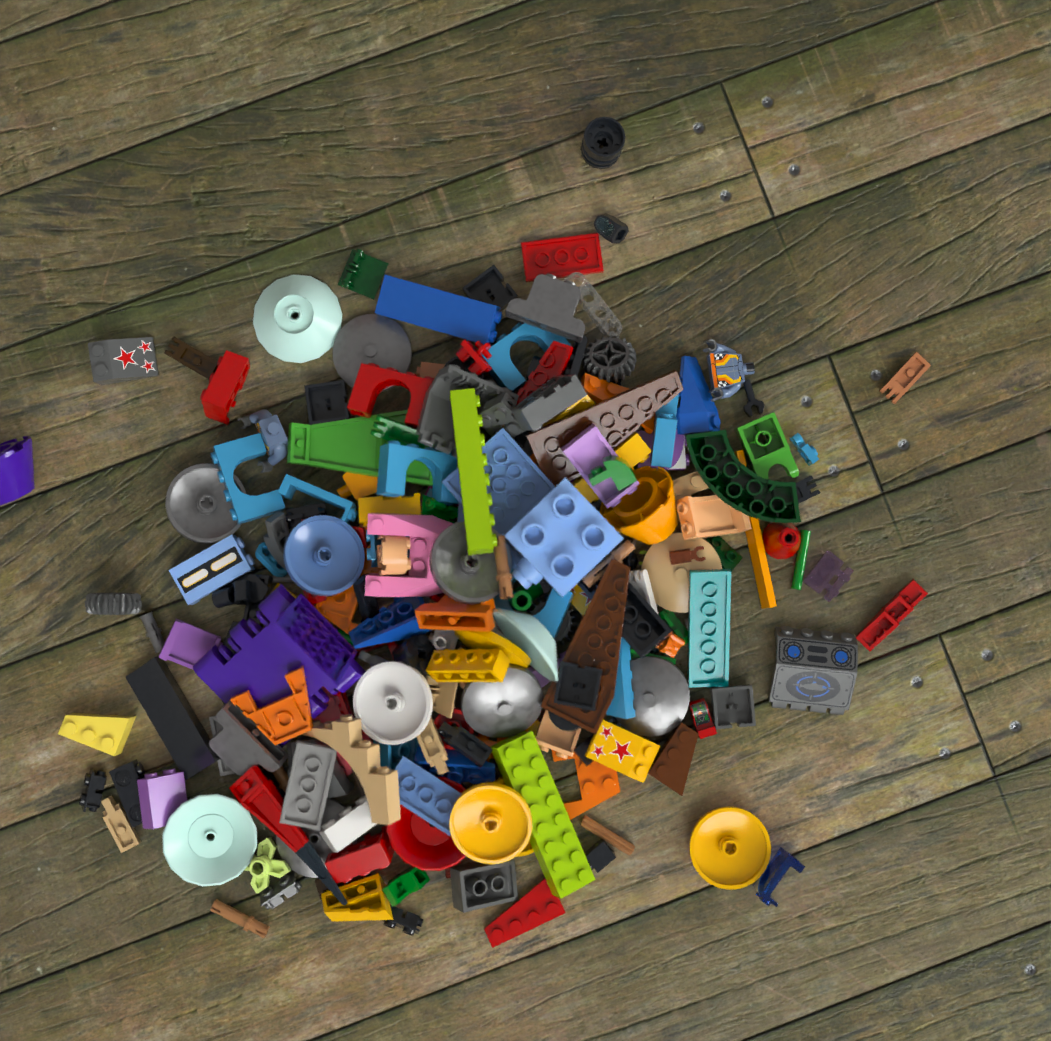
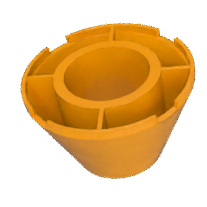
[600,466,678,545]

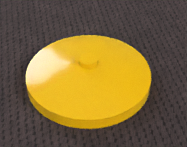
[454,630,531,669]
[449,783,532,864]
[689,806,771,890]

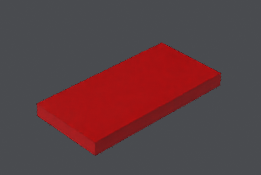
[521,233,604,282]

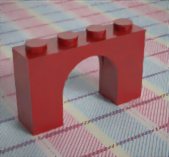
[347,363,434,428]

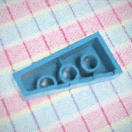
[606,637,636,719]

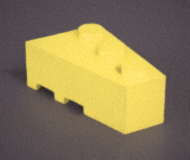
[58,713,136,756]

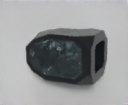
[594,213,629,243]

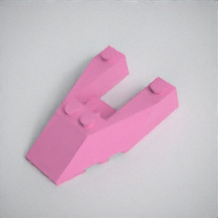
[365,513,471,597]

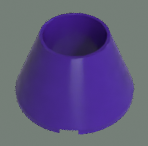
[0,436,35,505]

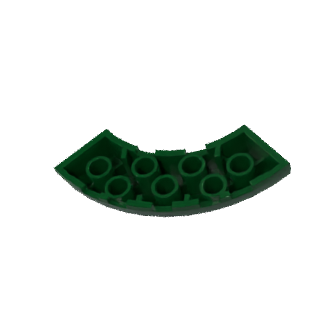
[685,430,801,523]

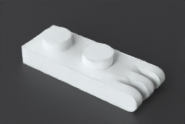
[629,569,659,615]

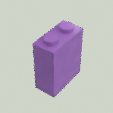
[137,769,187,829]

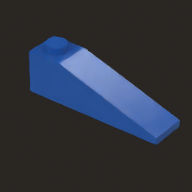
[676,356,721,435]
[349,597,434,649]
[414,743,496,784]

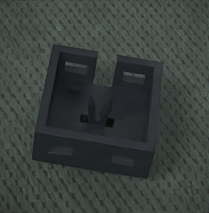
[462,265,518,311]
[304,380,351,425]
[553,661,603,711]

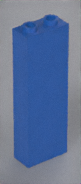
[375,275,502,345]

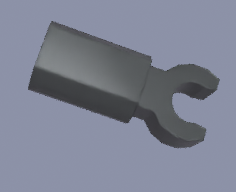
[358,650,389,667]

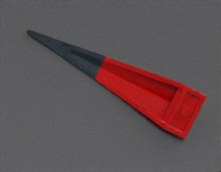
[229,765,347,906]

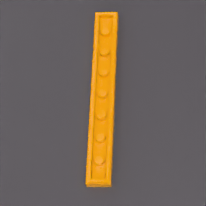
[734,450,777,609]

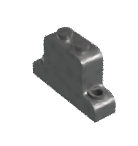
[506,274,585,343]
[209,700,289,776]

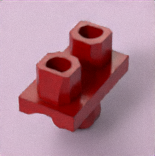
[456,340,492,375]

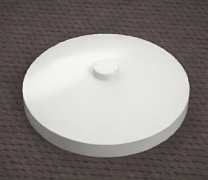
[353,661,433,745]

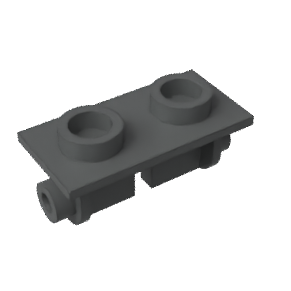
[260,872,302,910]

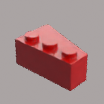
[200,350,250,425]
[324,825,394,884]

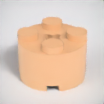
[377,535,411,575]

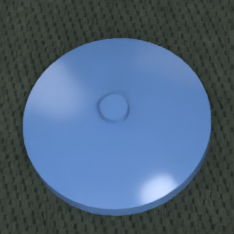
[283,515,365,596]

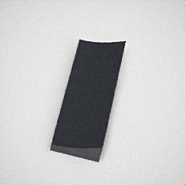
[577,556,673,659]
[126,656,221,780]

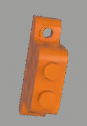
[415,594,496,632]

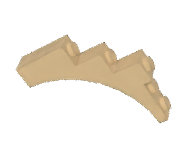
[301,714,401,825]

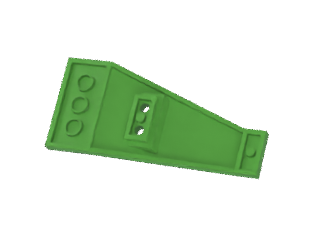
[287,410,441,486]

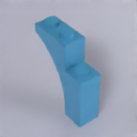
[650,394,679,468]

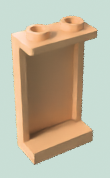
[676,495,752,540]
[535,709,582,759]

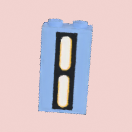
[169,535,255,605]

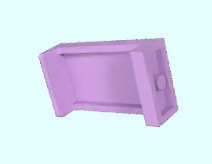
[561,424,639,508]

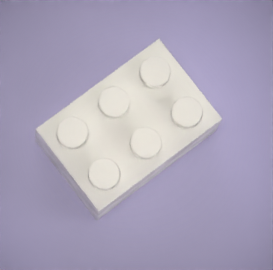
[319,795,377,853]

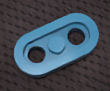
[255,542,288,577]

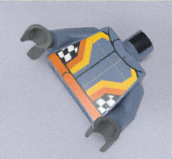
[703,339,755,402]
[238,409,288,473]

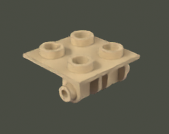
[426,674,458,719]

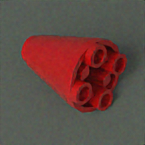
[762,522,801,559]

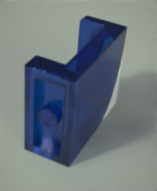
[753,847,805,907]

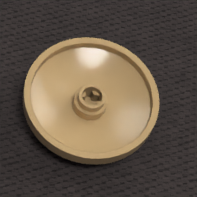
[642,532,722,613]

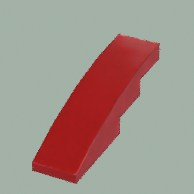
[855,579,928,651]

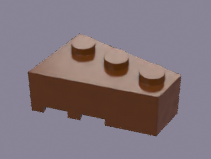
[648,722,699,796]

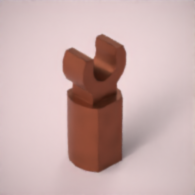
[669,546,706,565]

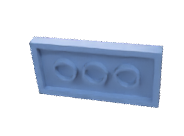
[395,756,461,836]

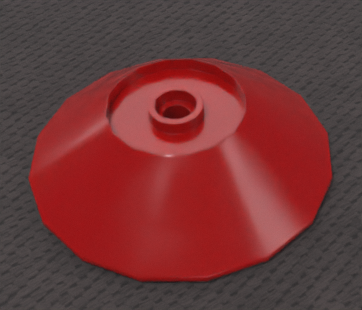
[387,776,466,871]

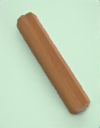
[580,816,635,855]

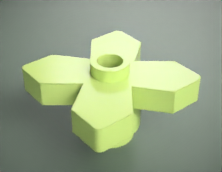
[244,837,291,893]

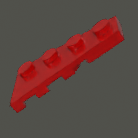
[516,341,574,406]
[484,878,566,948]

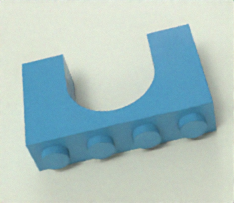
[482,322,571,393]
[211,433,285,525]
[377,441,459,506]
[493,569,574,639]

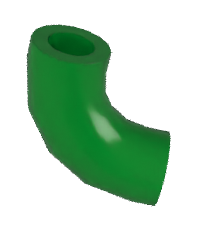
[509,583,544,611]

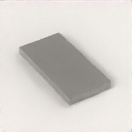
[279,740,337,831]

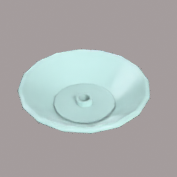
[253,274,343,363]
[493,608,558,682]
[162,794,257,886]

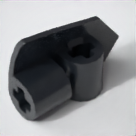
[212,574,270,608]

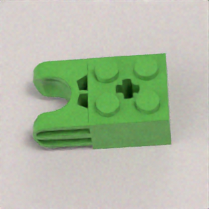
[734,412,799,479]

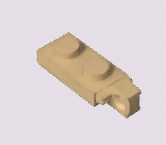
[417,717,449,775]
[101,795,141,853]

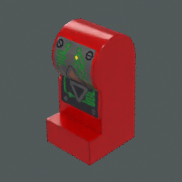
[689,698,717,739]

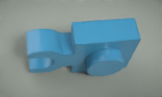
[790,433,819,466]

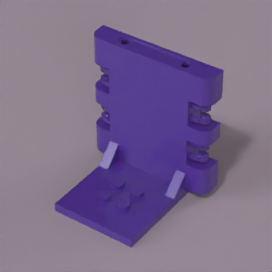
[193,584,366,748]

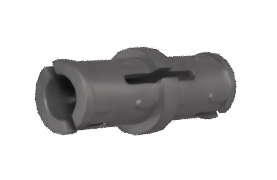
[140,612,165,653]

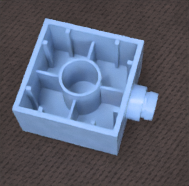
[505,478,624,597]

